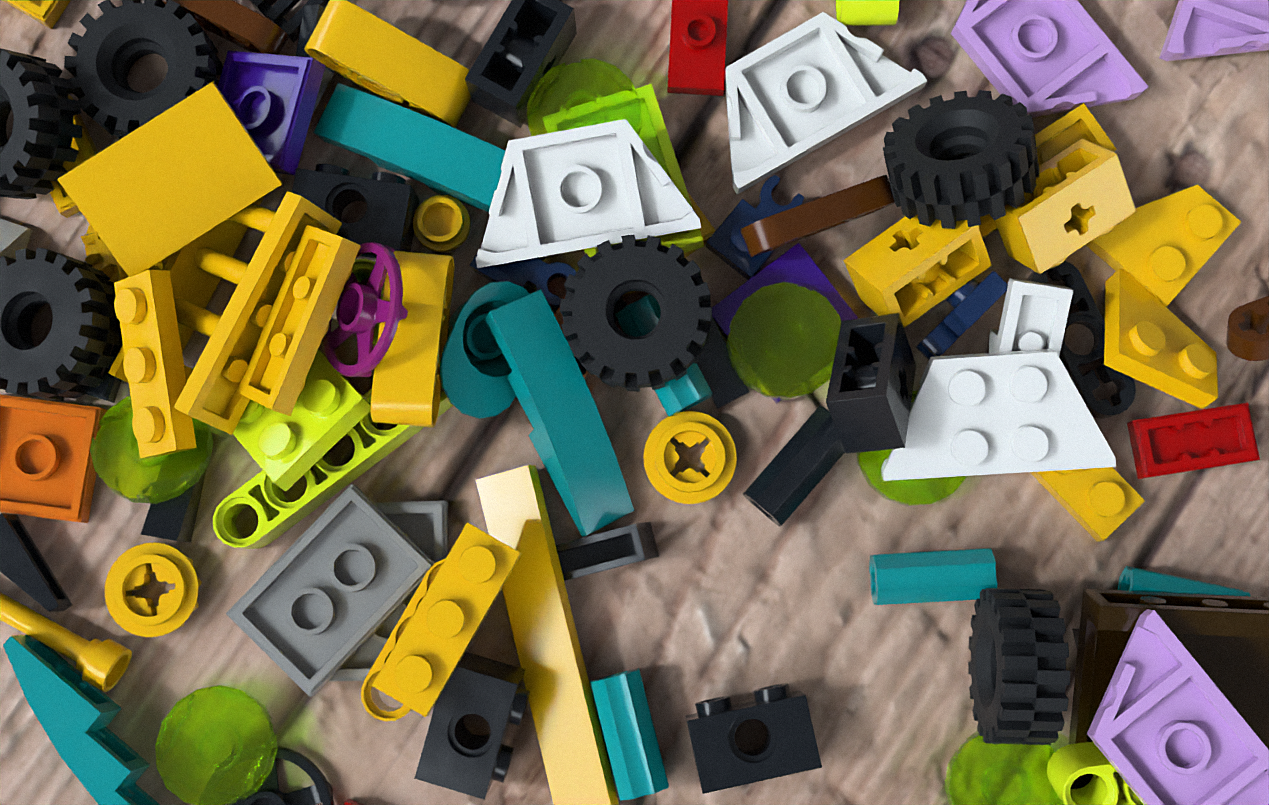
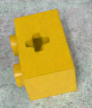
[994,138,1136,274]
[843,214,992,328]

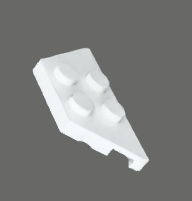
[725,12,927,195]
[476,119,701,268]
[881,349,1116,481]

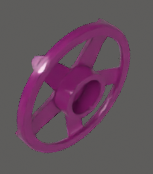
[323,242,408,377]

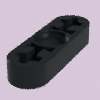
[1026,261,1136,419]

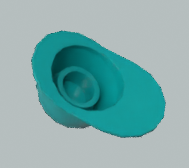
[439,281,530,419]

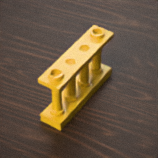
[108,191,342,435]

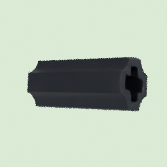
[743,405,845,527]

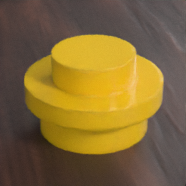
[413,195,471,252]

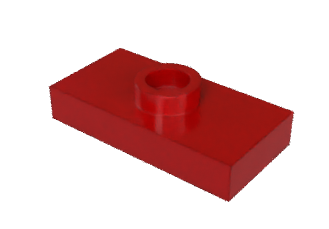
[667,0,728,96]
[1127,402,1260,479]

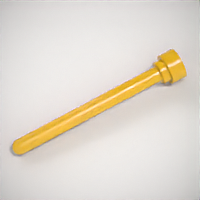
[0,592,132,692]

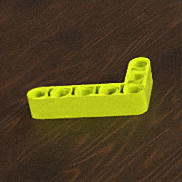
[213,258,453,549]

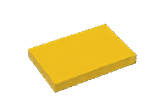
[57,81,282,277]

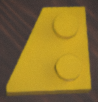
[1086,184,1241,306]
[1104,268,1218,409]

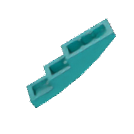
[313,83,505,212]
[485,289,634,538]
[3,635,160,805]

